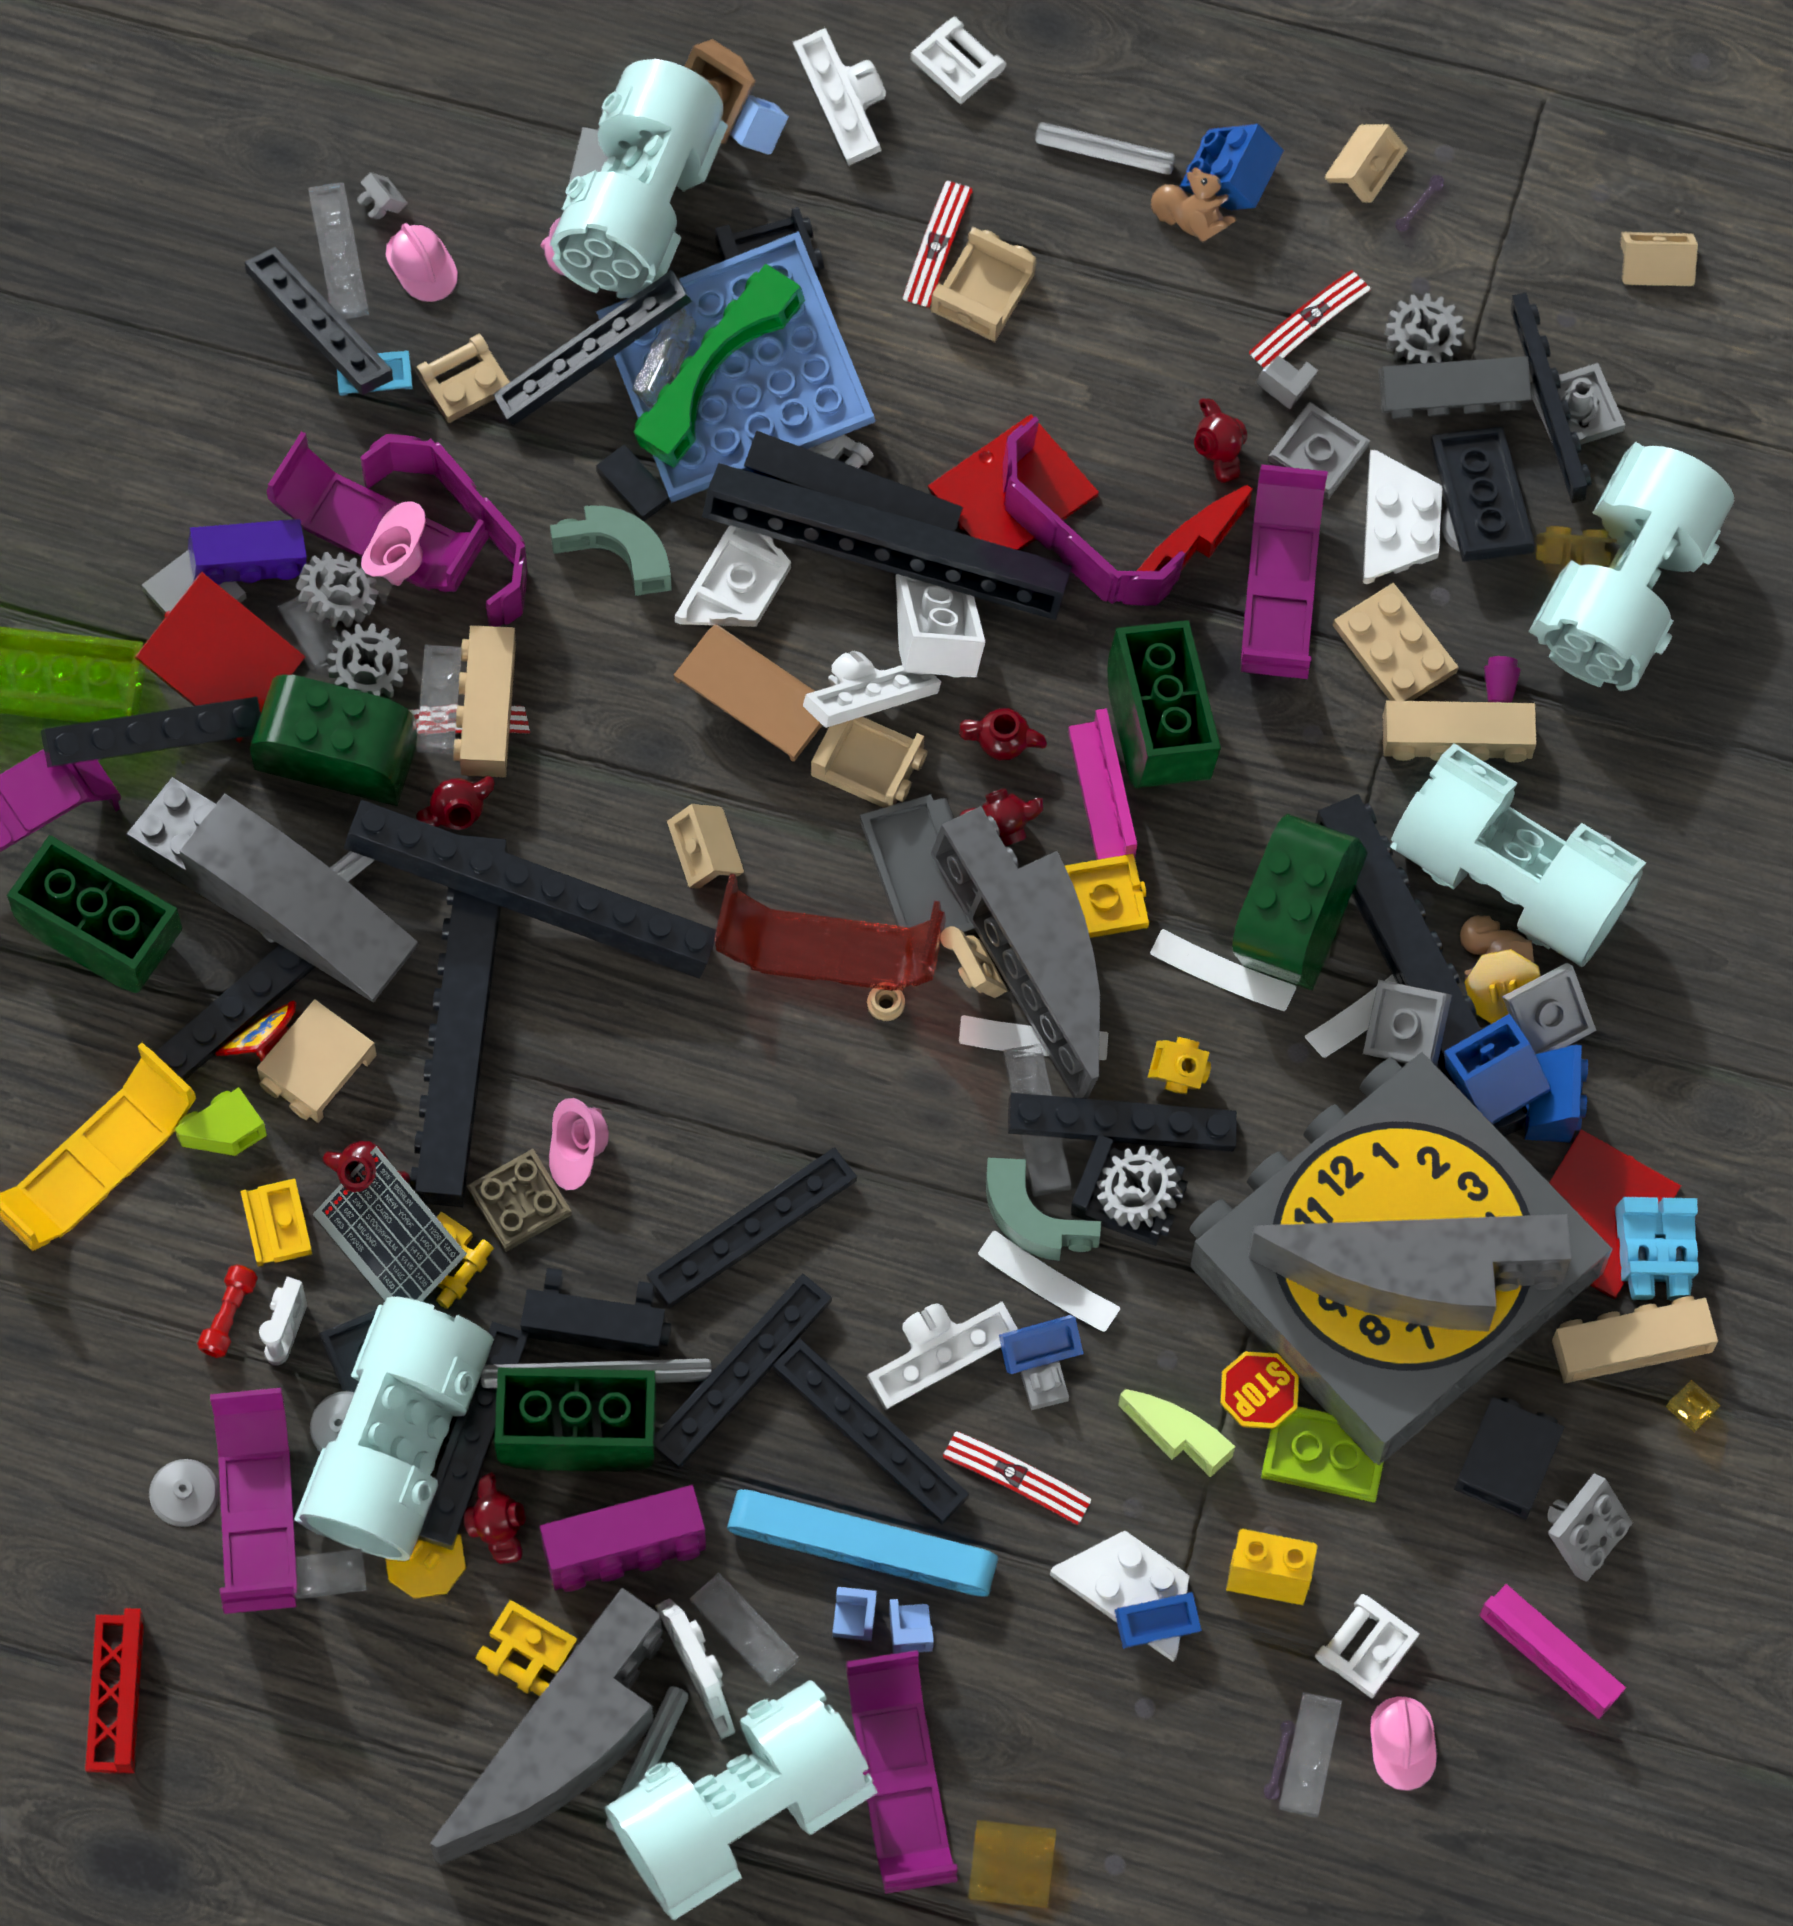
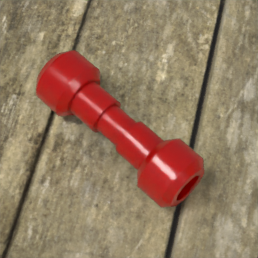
[197,1265,258,1358]

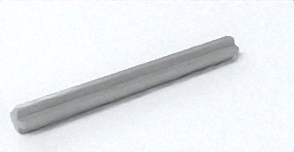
[480,1359,712,1388]

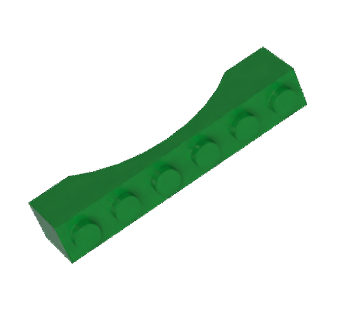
[634,263,805,469]

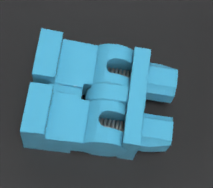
[1615,1197,1698,1301]

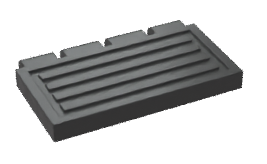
[860,794,977,954]

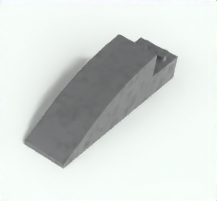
[127,777,419,1003]
[931,806,1100,1099]
[1249,1214,1571,1331]
[430,1588,663,1865]

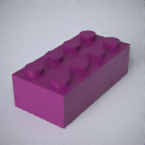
[540,1485,706,1592]

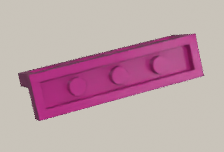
[1068,708,1137,860]
[1479,1584,1626,1720]

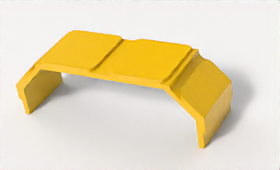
[0,1043,196,1251]

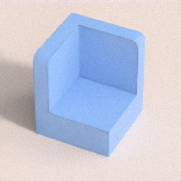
[730,95,788,155]
[832,1587,876,1641]
[889,1599,933,1654]

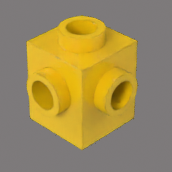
[1147,1037,1211,1095]

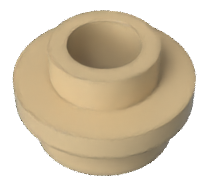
[867,984,905,1021]

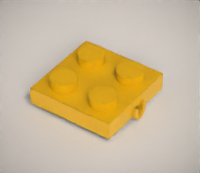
[1065,854,1149,938]

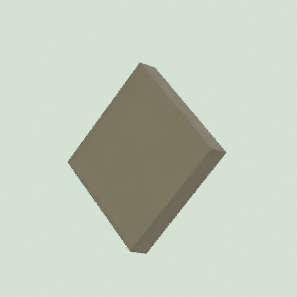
[467,1149,572,1252]

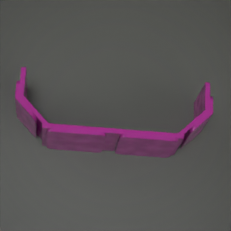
[1003,417,1185,606]
[267,431,488,592]
[360,434,528,627]
[1241,464,1328,679]
[0,749,121,852]
[210,1388,298,1614]
[846,1650,957,1894]

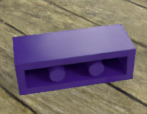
[188,519,307,585]

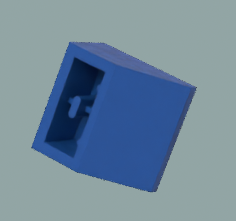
[1180,124,1284,210]
[1444,1014,1551,1125]
[1525,1045,1588,1143]

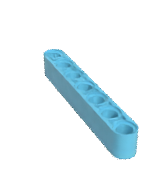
[727,1490,998,1597]

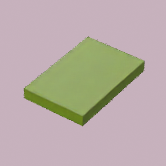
[1261,1407,1384,1503]

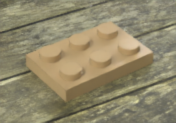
[1333,582,1458,701]

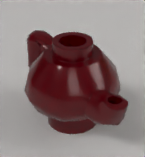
[1194,398,1247,483]
[959,708,1047,761]
[416,776,495,830]
[960,788,1044,846]
[323,1141,410,1193]
[464,1472,526,1564]

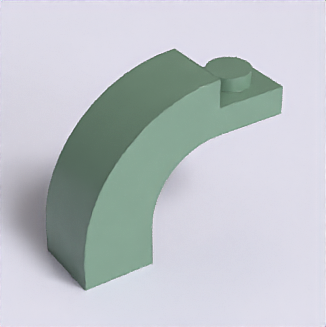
[550,506,672,596]
[986,1158,1101,1261]

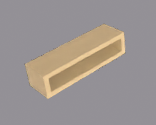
[453,626,516,777]
[1383,701,1536,762]
[1552,1296,1718,1384]

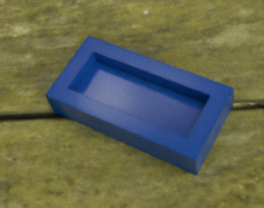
[999,1315,1083,1374]
[1114,1592,1202,1649]

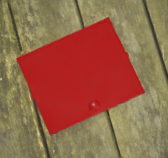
[928,414,1099,551]
[134,572,306,742]
[1549,1129,1681,1299]

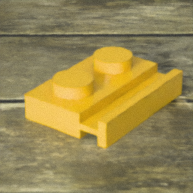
[241,1178,312,1267]

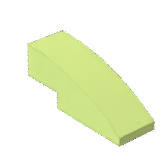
[1118,1389,1235,1477]

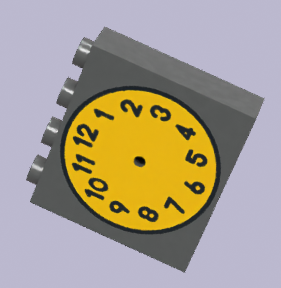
[1190,1052,1612,1466]

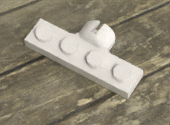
[793,28,885,165]
[803,651,941,728]
[866,1302,1018,1410]

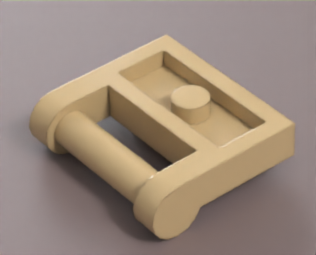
[415,334,510,424]
[940,926,1008,998]

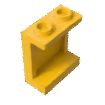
[1226,1529,1317,1605]

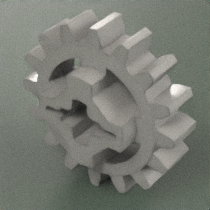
[1385,293,1465,365]
[296,552,378,627]
[327,623,408,698]
[1097,1146,1181,1229]

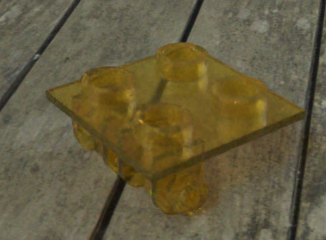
[1536,526,1617,566]
[968,1820,1056,1908]

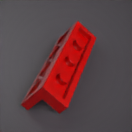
[85,1608,144,1773]

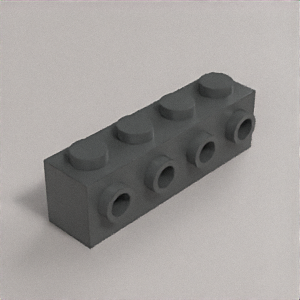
[1379,356,1531,419]

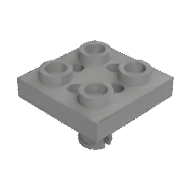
[1530,363,1625,445]
[1547,1473,1633,1582]

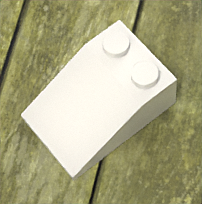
[896,574,985,678]

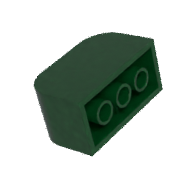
[1107,620,1221,788]
[250,675,419,806]
[1232,814,1368,991]
[7,835,182,993]
[495,1367,656,1472]

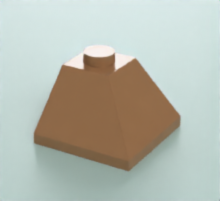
[684,39,755,144]

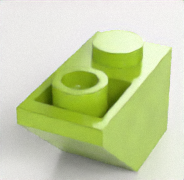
[174,1088,267,1156]

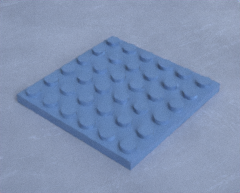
[596,231,876,503]

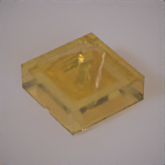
[1666,1380,1721,1433]

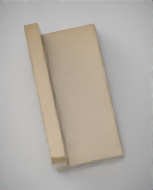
[1325,124,1408,202]
[1621,232,1698,286]
[667,804,744,888]

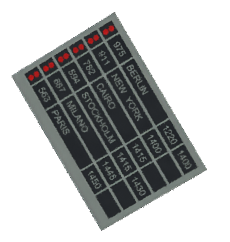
[313,1146,467,1302]

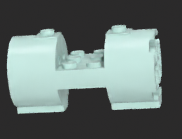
[550,59,728,299]
[1529,442,1734,691]
[1390,744,1646,967]
[294,1297,494,1561]
[605,1680,878,1920]

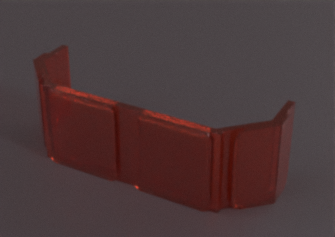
[714,874,946,991]

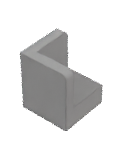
[1256,356,1318,409]

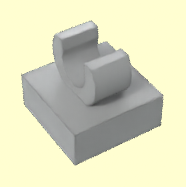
[357,172,408,219]
[1021,1361,1069,1410]

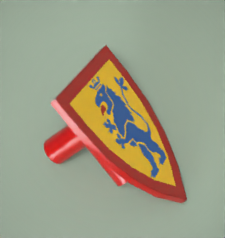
[215,1000,296,1062]

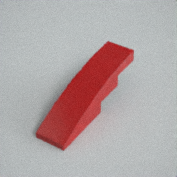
[1137,485,1253,571]

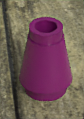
[1484,656,1521,703]

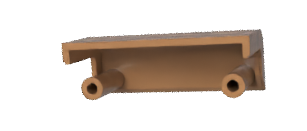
[674,624,822,762]

